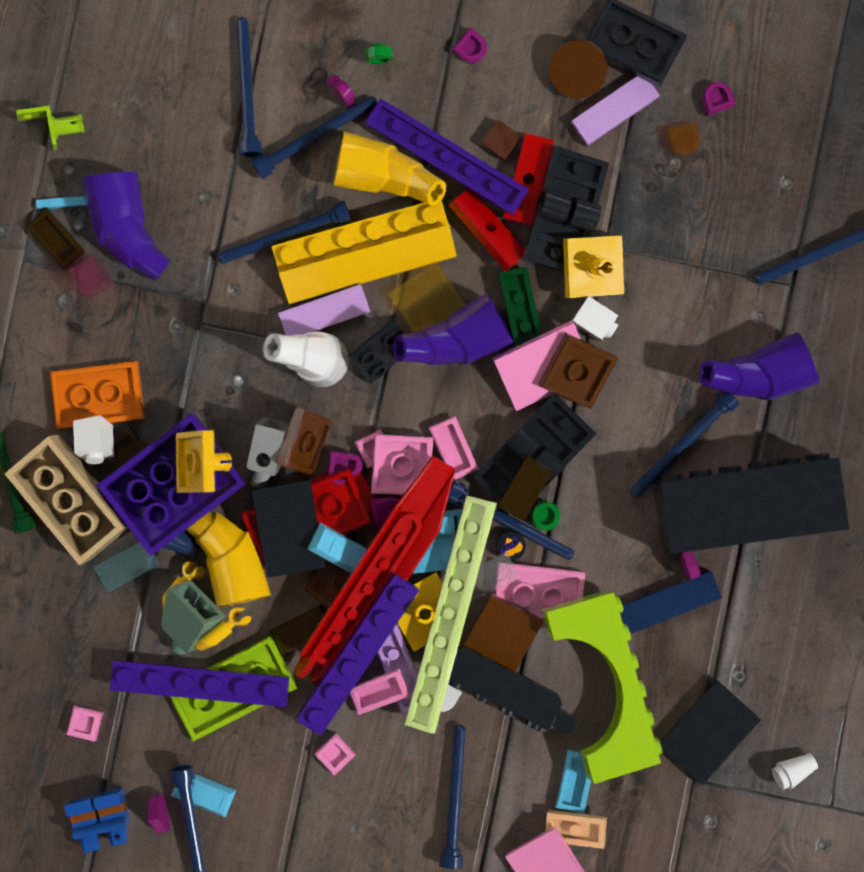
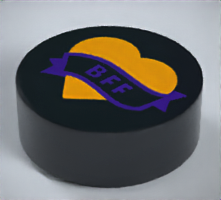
[496,531,526,561]

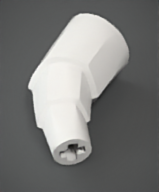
[263,332,349,387]

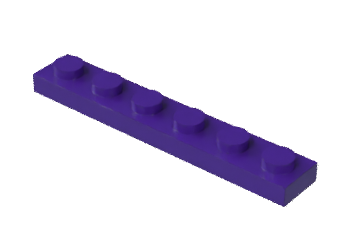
[365,98,529,216]
[296,573,419,736]
[110,660,290,707]

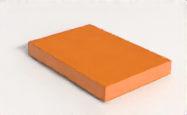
[50,361,145,430]

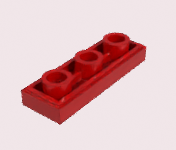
[503,133,554,226]
[449,189,525,271]

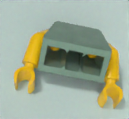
[161,561,251,654]

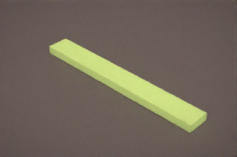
[405,495,497,734]

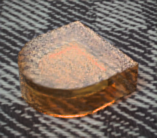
[666,123,700,156]

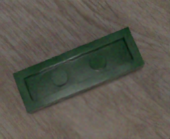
[498,267,542,347]

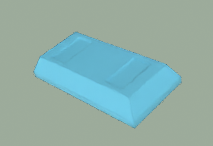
[308,523,367,573]
[555,750,591,814]
[171,773,236,818]

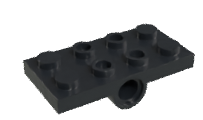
[522,146,609,272]
[473,393,597,518]

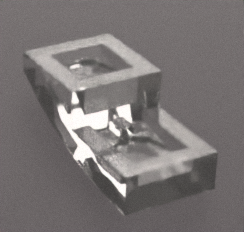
[470,551,520,602]

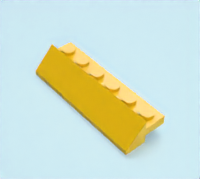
[272,200,457,305]

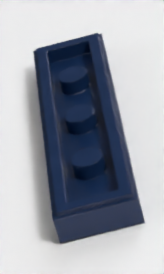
[620,570,722,634]

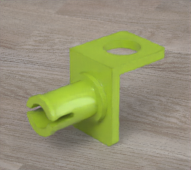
[16,105,85,151]

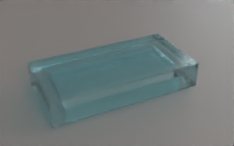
[94,542,161,593]

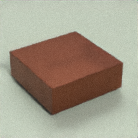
[481,119,522,161]

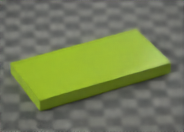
[170,635,298,742]

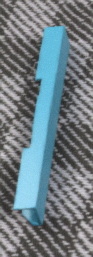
[36,196,87,210]

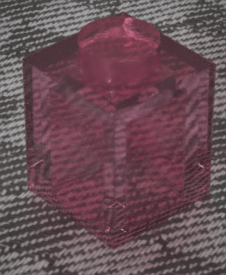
[68,255,115,299]

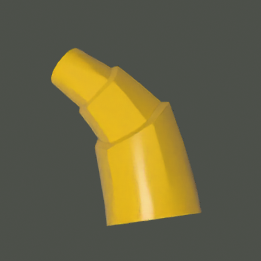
[333,131,446,205]
[186,511,271,607]

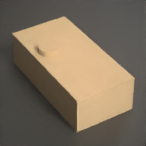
[5,434,129,565]

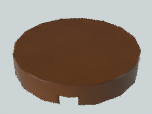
[549,39,608,99]

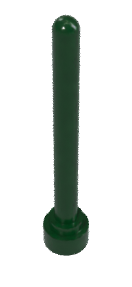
[0,430,37,534]

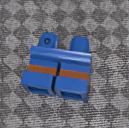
[64,787,131,853]

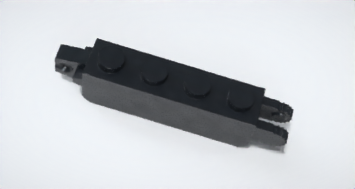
[448,645,577,733]

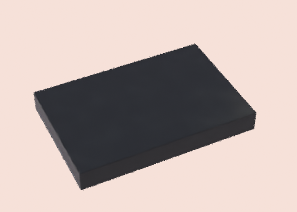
[586,0,687,87]
[251,479,326,578]
[660,679,761,785]

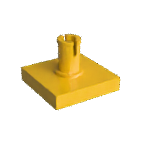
[563,235,624,298]
[176,431,232,493]
[398,572,465,652]

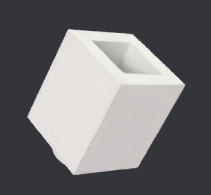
[572,296,618,342]
[73,415,114,464]

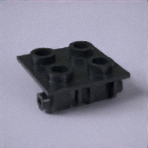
[348,318,405,384]

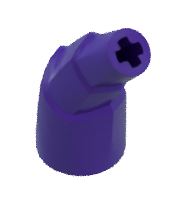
[81,172,170,281]
[393,294,514,365]
[699,332,820,400]

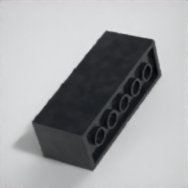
[653,453,849,554]

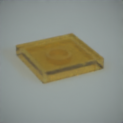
[388,262,465,332]

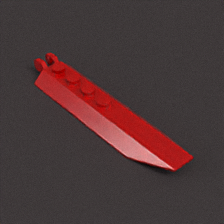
[294,456,455,685]

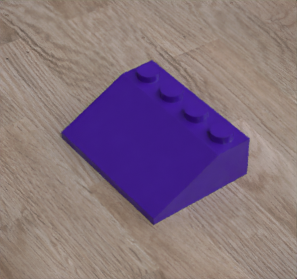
[97,413,246,556]

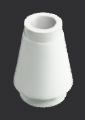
[771,753,818,790]

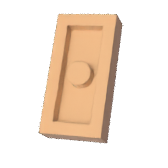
[546,810,607,849]

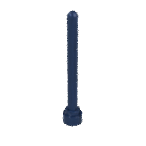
[237,17,262,157]
[251,96,377,180]
[217,200,353,264]
[755,228,864,285]
[630,391,740,496]
[447,480,574,560]
[439,725,466,869]
[170,765,205,872]

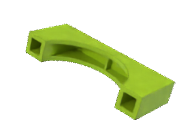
[541,590,662,784]

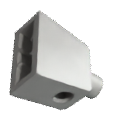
[246,417,290,488]

